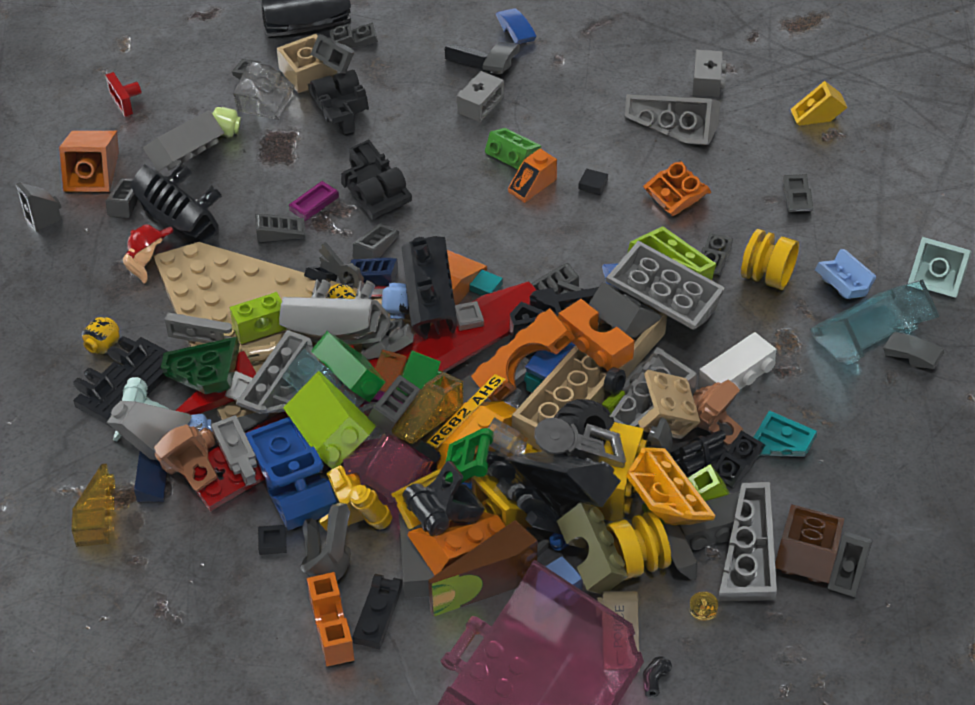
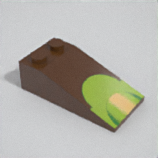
[428,520,538,616]

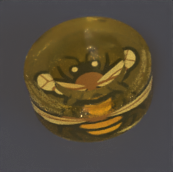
[689,592,718,621]

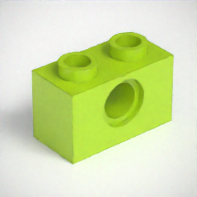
[229,292,287,344]

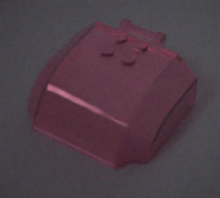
[438,560,644,705]

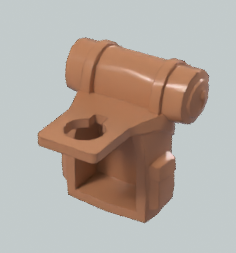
[688,380,743,446]
[154,424,217,492]

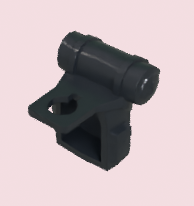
[402,461,485,536]

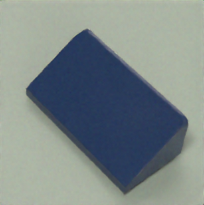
[134,451,167,502]

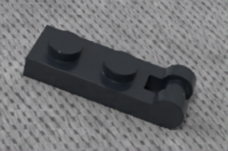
[352,574,403,649]

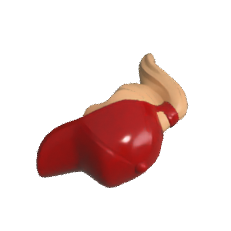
[123,224,173,284]

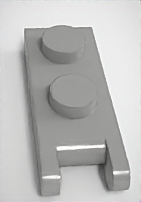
[165,313,232,343]

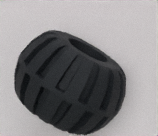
[554,399,615,460]

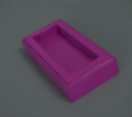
[289,181,339,221]

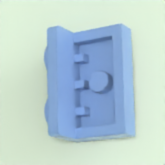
[815,249,876,299]

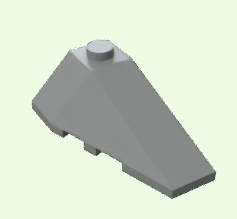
[624,94,721,145]

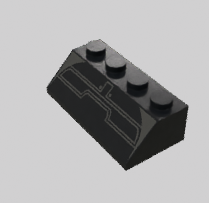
[508,451,621,507]

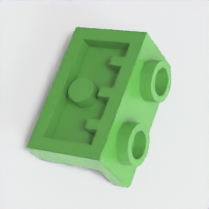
[485,128,541,170]

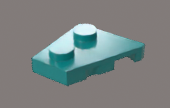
[754,410,817,457]

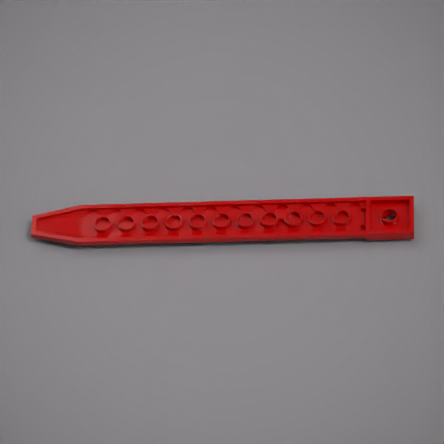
[183,281,536,512]

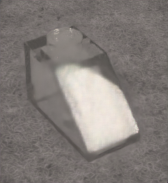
[488,417,528,459]

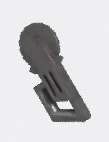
[534,417,626,468]

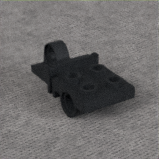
[308,69,369,134]
[341,139,412,220]

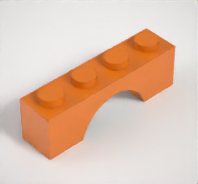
[471,308,575,401]

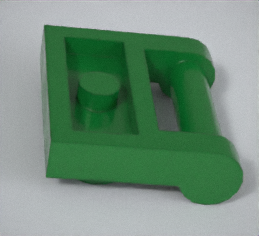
[445,428,494,483]

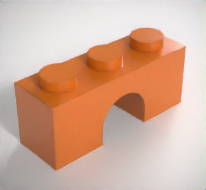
[558,299,635,371]
[307,572,355,667]

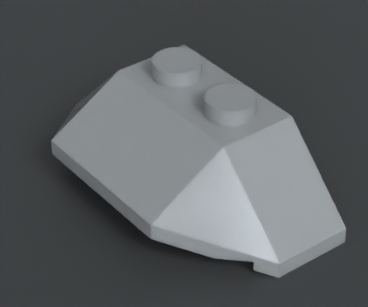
[236,330,322,414]

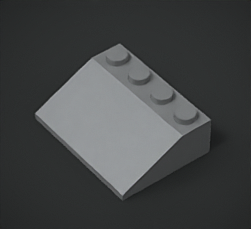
[605,241,725,330]

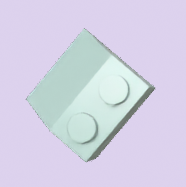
[908,237,972,298]

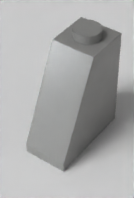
[107,401,192,460]

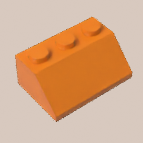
[407,512,506,575]

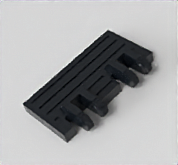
[73,336,169,427]
[474,451,563,535]

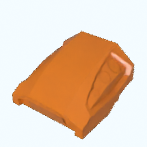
[643,161,712,216]

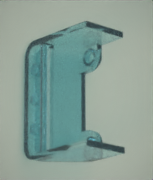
[810,279,940,365]

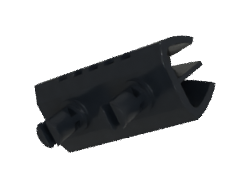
[261,0,351,37]
[130,163,222,244]
[401,236,457,340]

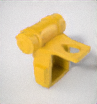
[319,465,392,531]

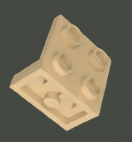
[638,370,700,439]

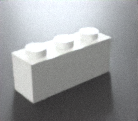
[698,332,777,389]

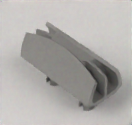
[279,279,391,344]

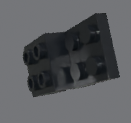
[510,287,599,358]

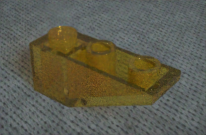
[392,372,463,444]
[72,463,115,547]

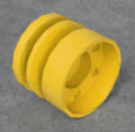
[741,229,799,290]
[606,511,671,581]

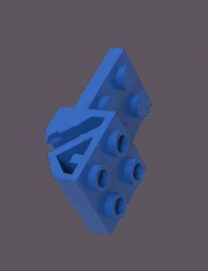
[245,417,337,530]

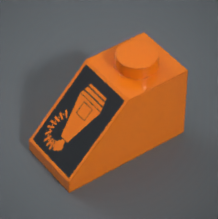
[508,149,557,203]

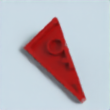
[175,351,256,415]

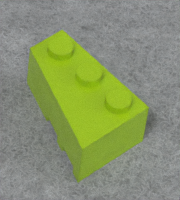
[627,226,716,280]

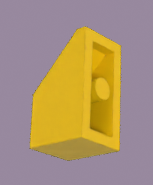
[791,81,848,126]

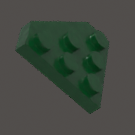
[161,337,240,394]

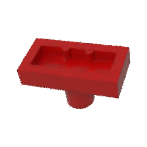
[106,72,142,117]

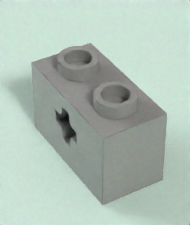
[693,50,726,97]
[456,71,504,122]

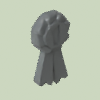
[319,242,364,289]

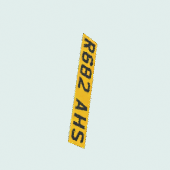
[427,374,505,448]

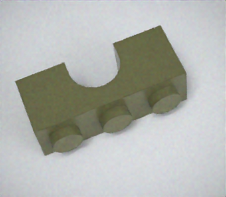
[557,502,628,595]

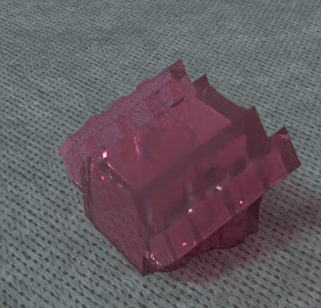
[343,433,433,503]

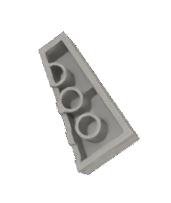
[719,482,777,602]

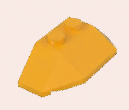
[434,401,517,483]
[626,447,716,525]

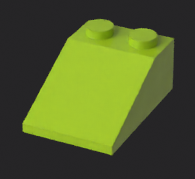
[283,371,376,469]

